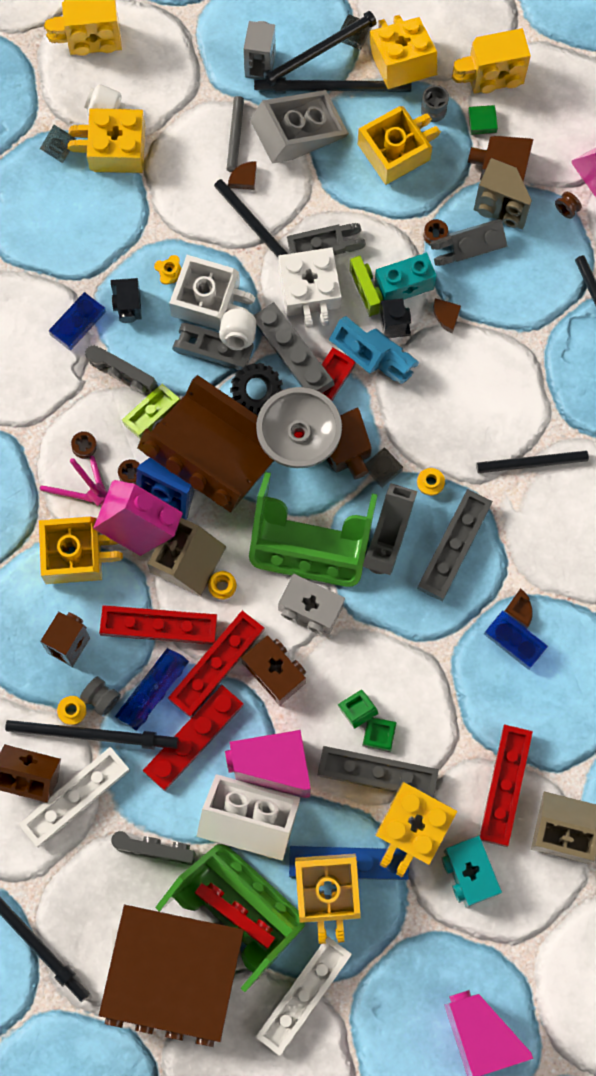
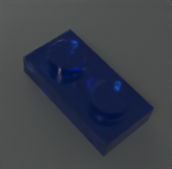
[49,292,106,351]
[484,610,548,670]

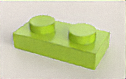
[349,256,383,317]
[122,384,180,440]

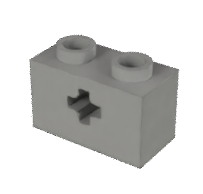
[243,21,276,80]
[278,574,345,635]

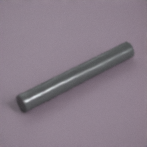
[226,96,244,172]

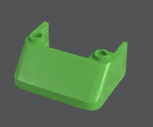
[249,472,377,587]
[155,844,305,992]

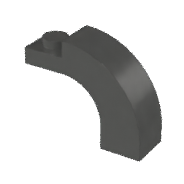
[363,483,418,575]

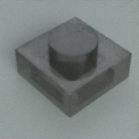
[340,14,372,50]
[40,125,77,163]
[365,447,403,488]

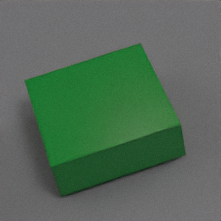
[468,105,498,135]
[338,689,379,729]
[362,717,397,752]

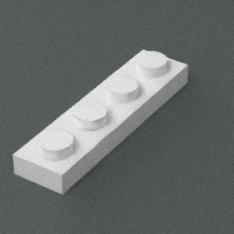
[18,747,130,848]
[256,936,352,1056]

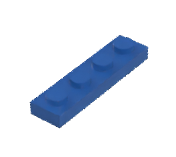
[289,846,409,880]

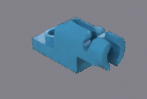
[329,316,419,384]

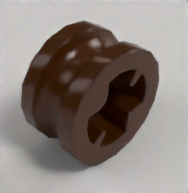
[555,191,582,219]
[423,219,448,246]
[71,431,97,459]
[118,459,140,484]

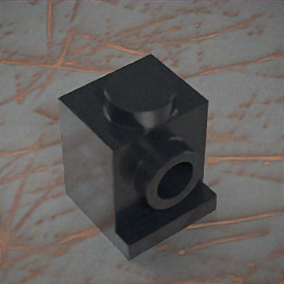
[110,278,142,323]
[380,298,411,338]

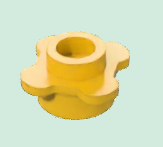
[154,255,182,285]

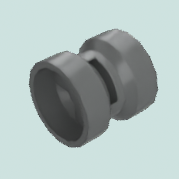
[421,85,449,122]
[80,676,121,717]

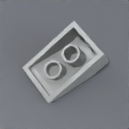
[250,90,349,164]

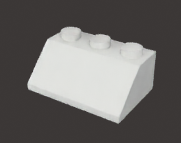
[196,774,300,861]

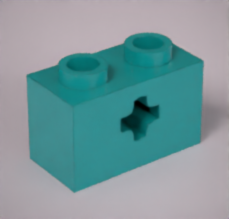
[374,252,437,301]
[441,836,502,908]

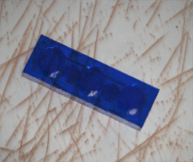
[114,648,189,731]

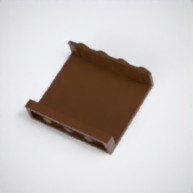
[137,375,274,513]
[99,904,244,1047]

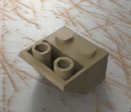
[473,158,532,229]
[147,518,226,597]
[531,791,596,864]

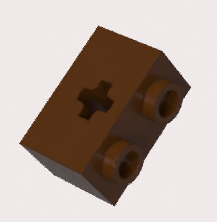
[40,611,90,668]
[241,635,306,706]
[0,744,61,803]

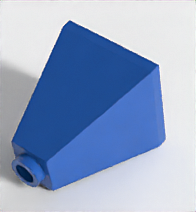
[136,458,195,520]

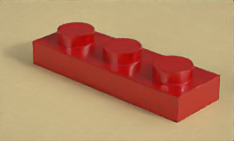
[194,882,275,949]

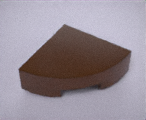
[228,161,257,190]
[433,298,461,333]
[504,588,532,629]

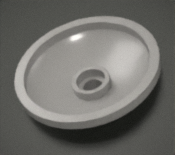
[256,387,342,468]

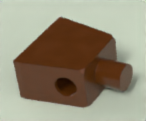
[467,136,534,182]
[326,407,372,480]

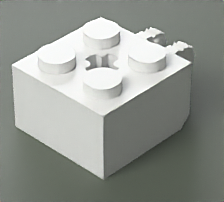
[278,248,342,329]
[169,255,256,330]

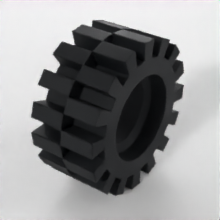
[230,363,283,414]

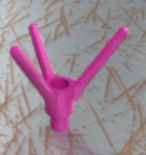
[40,456,108,506]

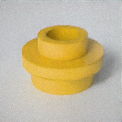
[417,468,445,496]
[208,571,237,600]
[57,696,87,725]

